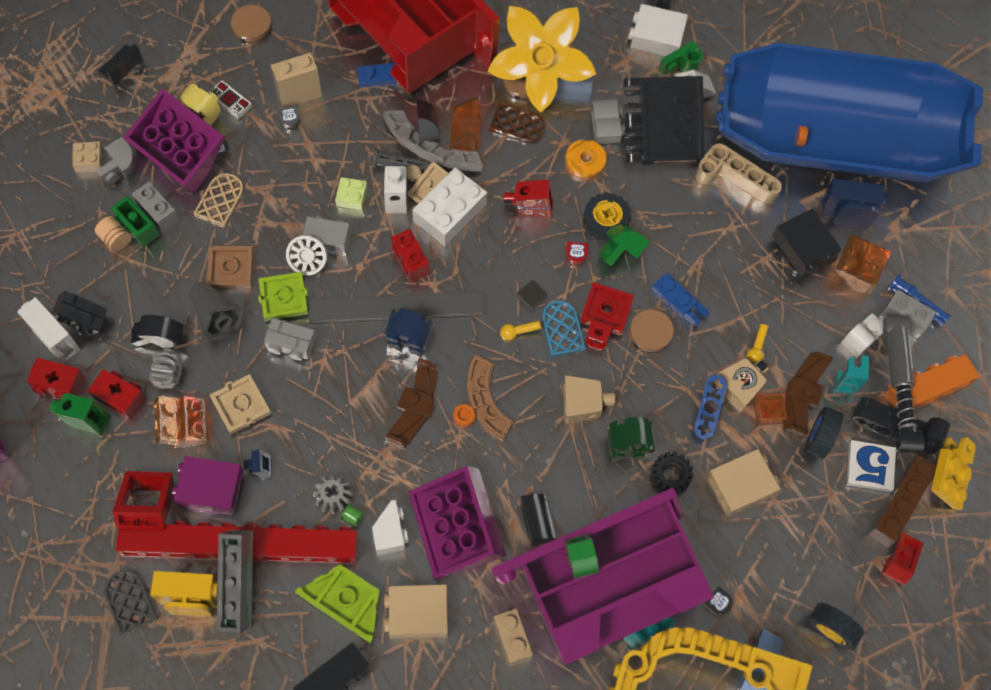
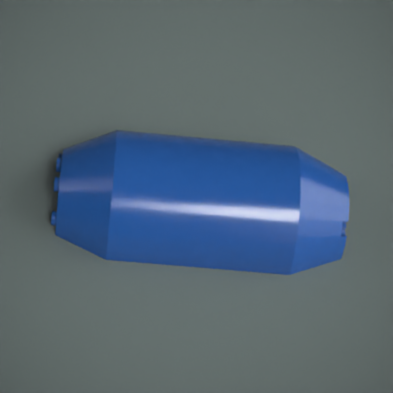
[716,43,983,183]

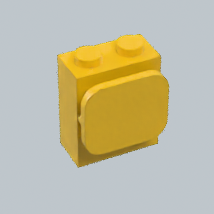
[150,571,218,617]

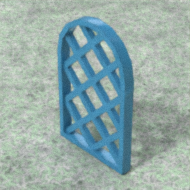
[542,301,586,357]

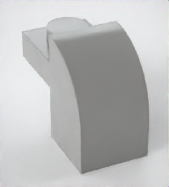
[95,137,137,187]

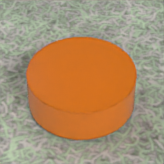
[795,125,808,147]
[453,404,475,428]

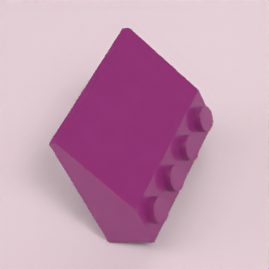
[123,88,225,193]
[409,466,507,579]

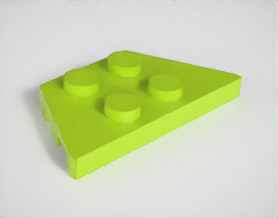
[295,564,380,644]

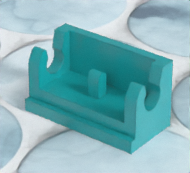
[833,355,869,394]

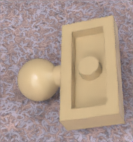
[407,162,449,204]

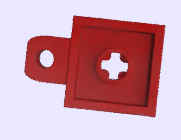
[580,282,634,351]

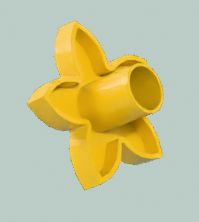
[487,5,597,113]

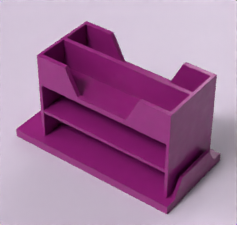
[491,488,715,665]

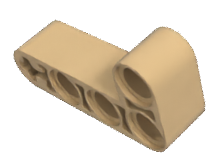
[696,144,782,204]

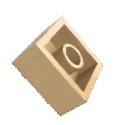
[72,141,103,173]

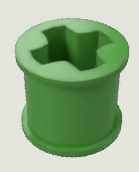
[341,503,365,528]

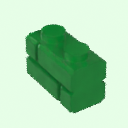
[111,196,159,247]

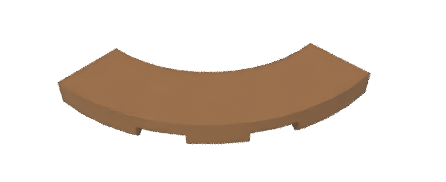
[467,354,513,442]

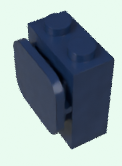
[821,178,887,230]

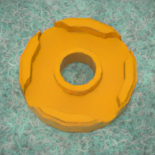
[565,139,606,179]

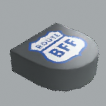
[277,105,300,128]

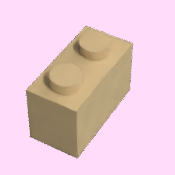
[493,609,533,667]

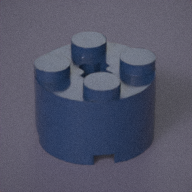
[383,309,434,354]

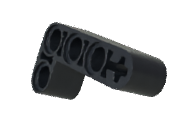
[852,397,951,454]

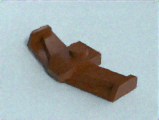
[784,352,833,438]
[384,358,439,447]

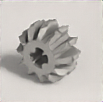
[150,351,183,389]
[313,474,353,515]

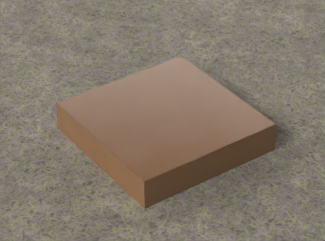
[207,246,253,289]

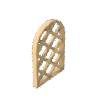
[193,173,243,227]

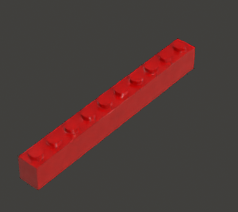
[115,521,358,564]

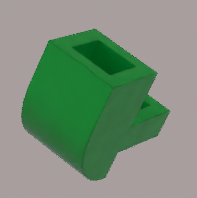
[599,225,650,266]
[564,534,599,579]

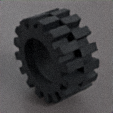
[650,452,694,495]

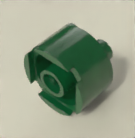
[607,417,656,460]

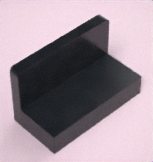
[98,44,143,86]

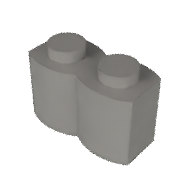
[591,99,625,144]

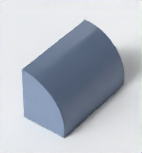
[554,76,593,102]

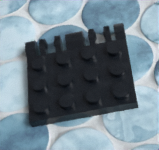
[624,76,705,163]

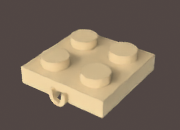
[209,374,271,435]

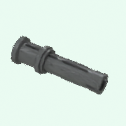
[372,149,432,173]

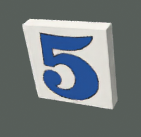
[846,440,896,492]

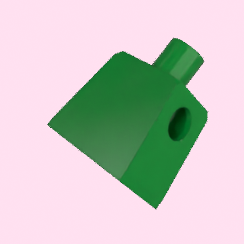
[50,393,111,436]

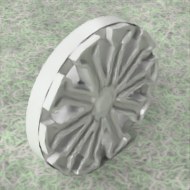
[286,235,327,275]

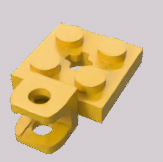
[931,437,976,510]

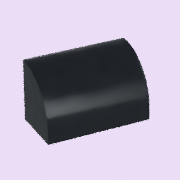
[416,100,440,141]
[520,493,557,546]

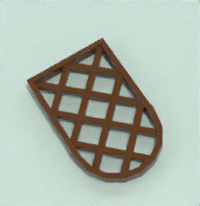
[489,101,546,142]

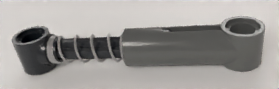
[882,315,924,453]

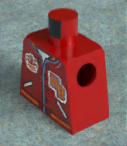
[504,180,554,218]

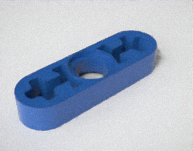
[694,375,728,439]

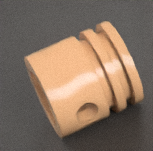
[95,216,132,252]

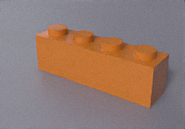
[883,354,980,411]

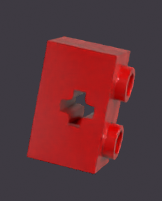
[26,357,85,400]
[87,369,146,419]

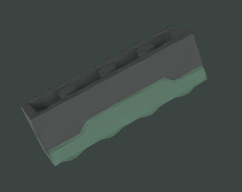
[217,530,253,633]

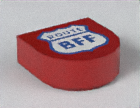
[566,242,588,265]

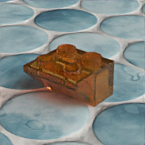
[450,97,482,151]
[835,234,891,297]

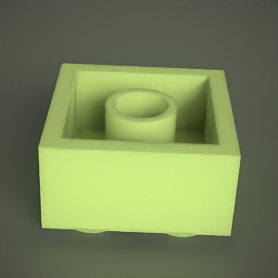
[335,177,367,210]

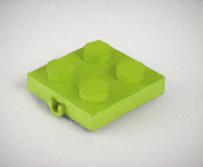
[258,272,308,321]

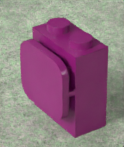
[172,456,244,515]

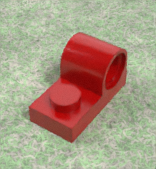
[882,532,923,586]

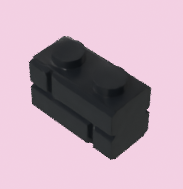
[51,290,107,336]

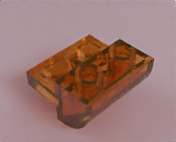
[154,396,207,448]

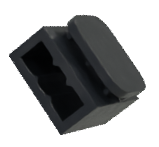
[772,208,841,276]

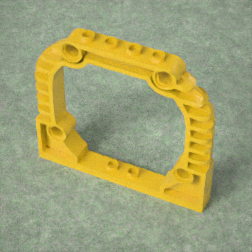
[609,627,812,690]

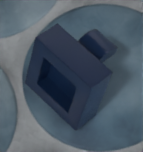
[243,449,271,479]

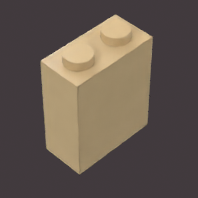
[271,52,322,108]
[706,449,780,517]
[384,585,448,639]

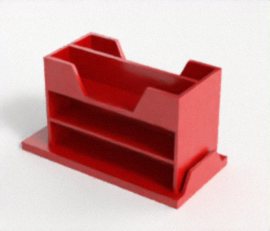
[328,0,500,94]

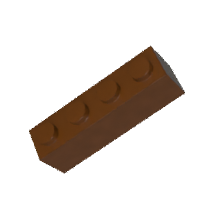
[868,455,937,548]

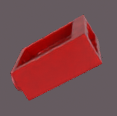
[112,471,174,530]

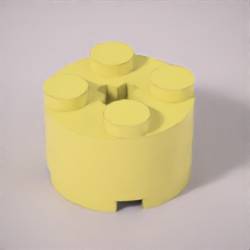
[177,84,221,126]

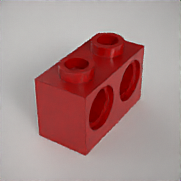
[391,229,430,283]

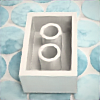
[413,168,487,246]

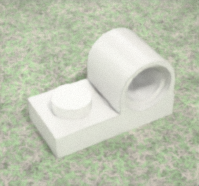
[841,313,883,358]

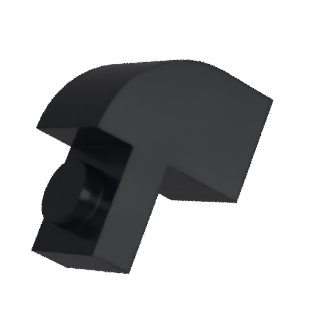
[130,315,184,348]

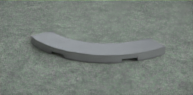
[383,110,483,171]

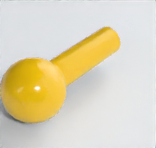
[500,320,542,341]
[746,324,769,365]

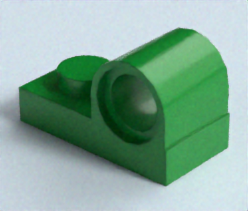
[658,41,703,76]

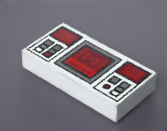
[209,80,252,120]

